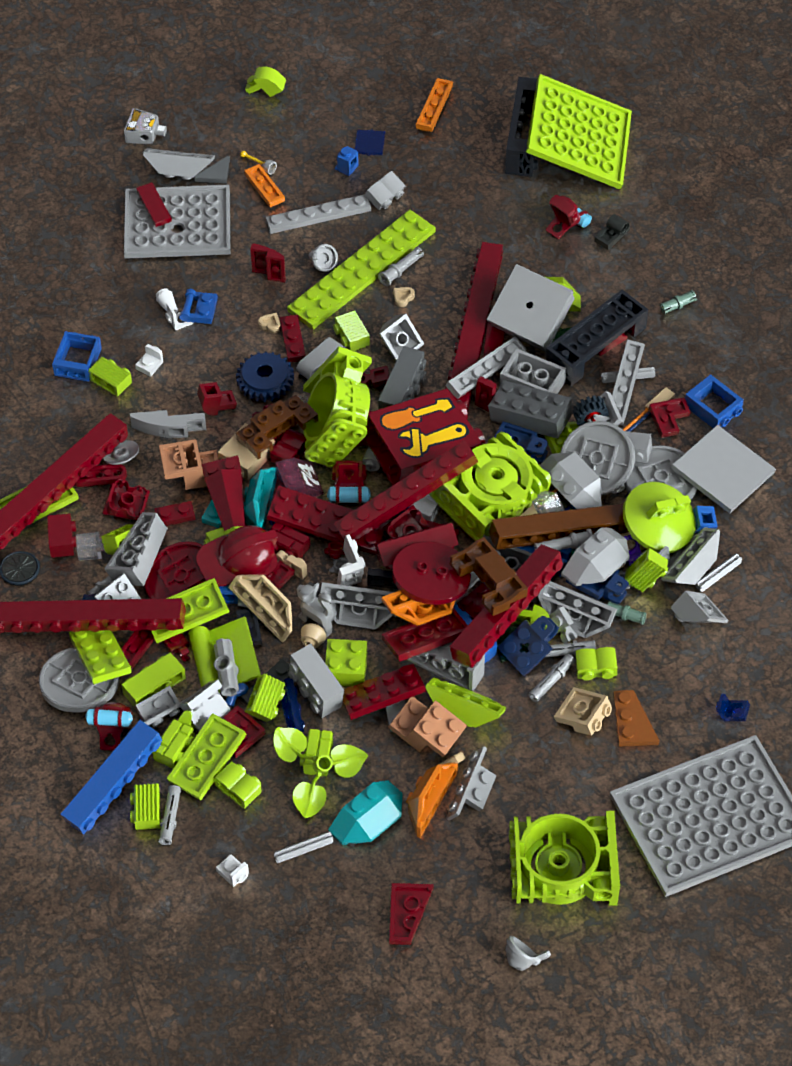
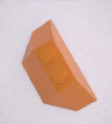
[381,591,456,626]
[406,762,458,838]

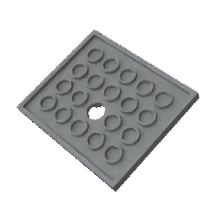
[124,185,231,258]

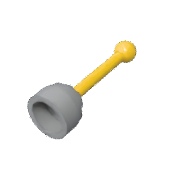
[240,151,277,175]

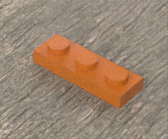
[244,164,285,207]

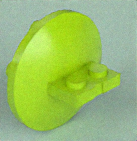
[623,482,696,553]

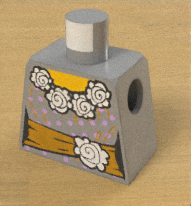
[124,108,167,144]

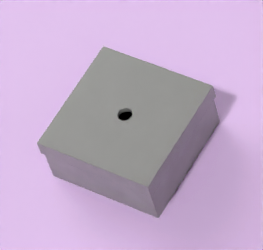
[487,264,575,352]

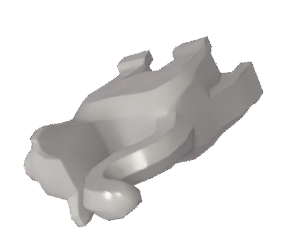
[297,583,335,637]

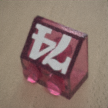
[276,457,324,497]

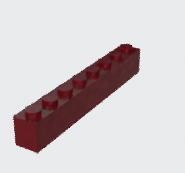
[334,440,478,541]
[449,544,563,668]

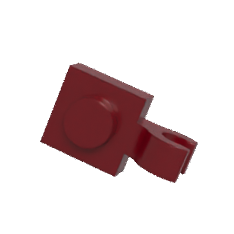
[162,633,191,662]

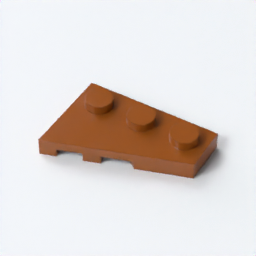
[613,690,660,747]

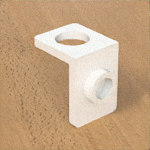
[165,303,194,331]

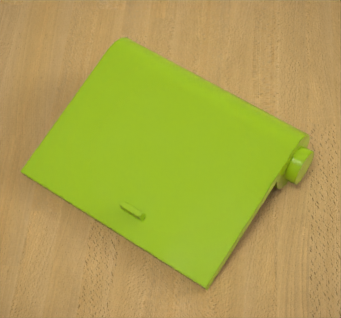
[188,616,261,693]

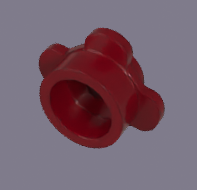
[324,541,345,559]

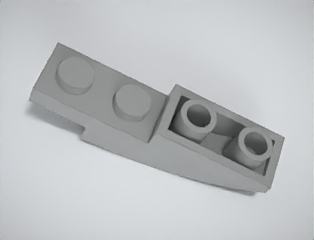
[130,410,206,438]

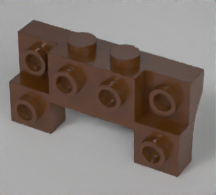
[236,395,319,459]
[450,537,528,616]

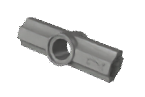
[214,638,239,697]

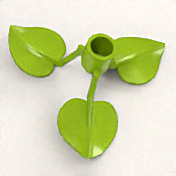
[273,727,368,818]

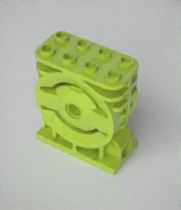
[303,346,372,468]
[429,431,551,541]
[509,811,620,906]

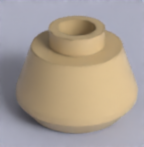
[301,623,327,648]

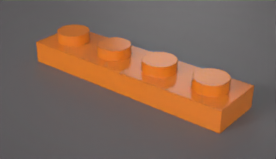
[416,78,453,132]

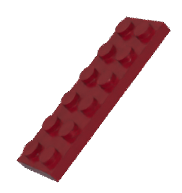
[267,485,387,555]

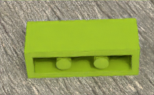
[122,652,186,709]

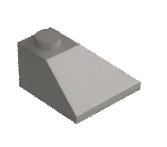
[379,314,424,362]
[671,591,729,623]

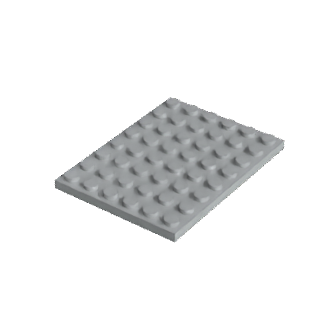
[609,735,792,897]

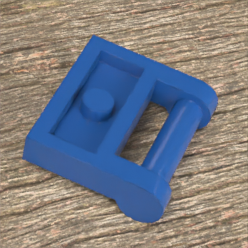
[179,289,218,324]

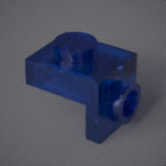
[716,694,750,721]

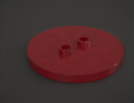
[144,541,206,599]
[392,542,471,605]

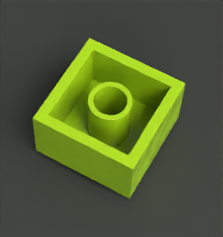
[325,639,367,687]

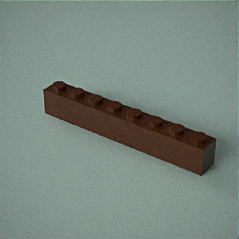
[489,503,629,550]

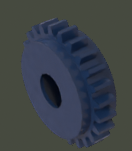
[236,351,294,402]

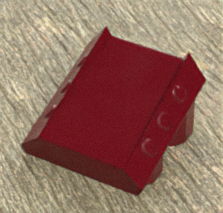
[102,479,150,520]
[383,505,431,539]

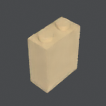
[218,423,275,481]

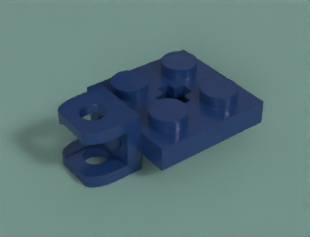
[494,421,548,464]
[565,569,629,604]
[497,616,559,676]

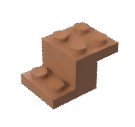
[159,439,218,490]
[388,697,467,757]

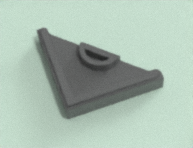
[195,156,230,184]

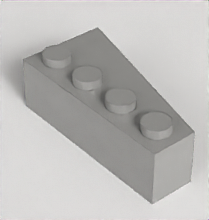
[104,512,168,586]
[407,642,485,691]

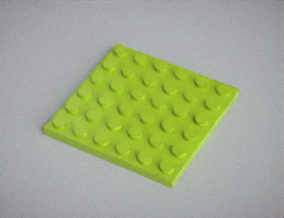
[526,74,632,189]

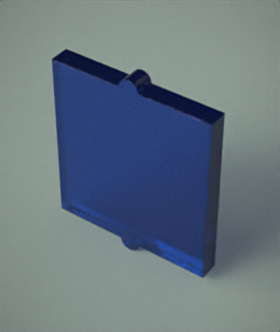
[355,129,385,156]

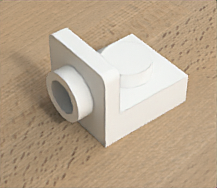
[135,344,163,377]
[216,854,249,887]

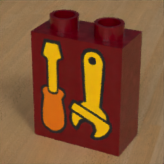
[364,388,485,486]

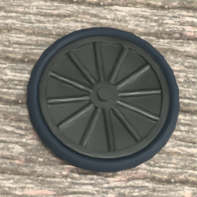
[0,551,40,585]

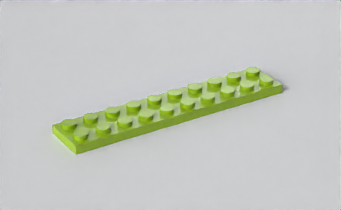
[287,210,436,330]

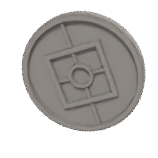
[561,421,635,496]
[625,445,697,500]
[39,647,119,712]

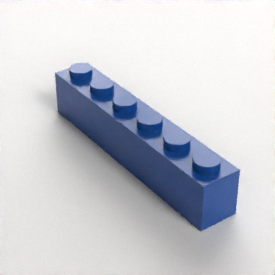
[61,720,162,835]

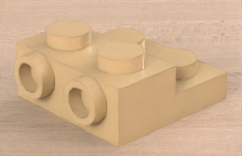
[554,687,612,736]

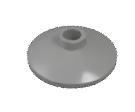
[103,440,139,465]

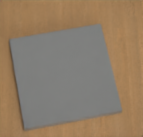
[671,425,776,513]

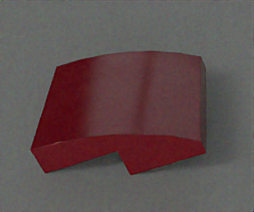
[250,243,286,283]

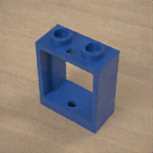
[52,331,102,382]
[685,375,743,429]

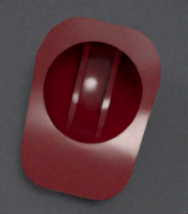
[196,525,278,587]

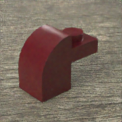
[197,382,237,416]

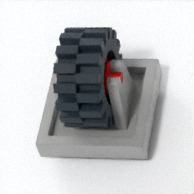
[572,391,623,426]

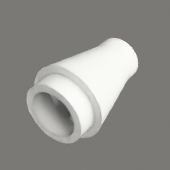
[156,288,178,313]

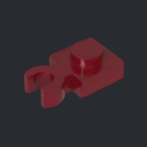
[361,366,390,388]

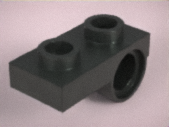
[594,214,630,250]

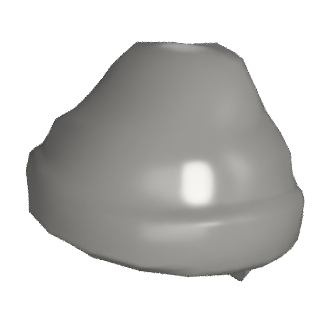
[308,244,338,272]
[505,936,551,971]

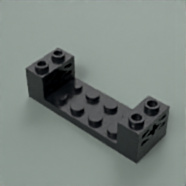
[505,77,538,177]
[545,290,649,386]

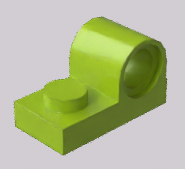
[101,524,134,555]

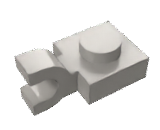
[549,606,578,644]

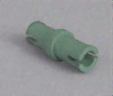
[660,290,697,314]
[607,601,647,625]

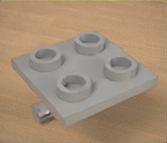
[87,573,141,600]

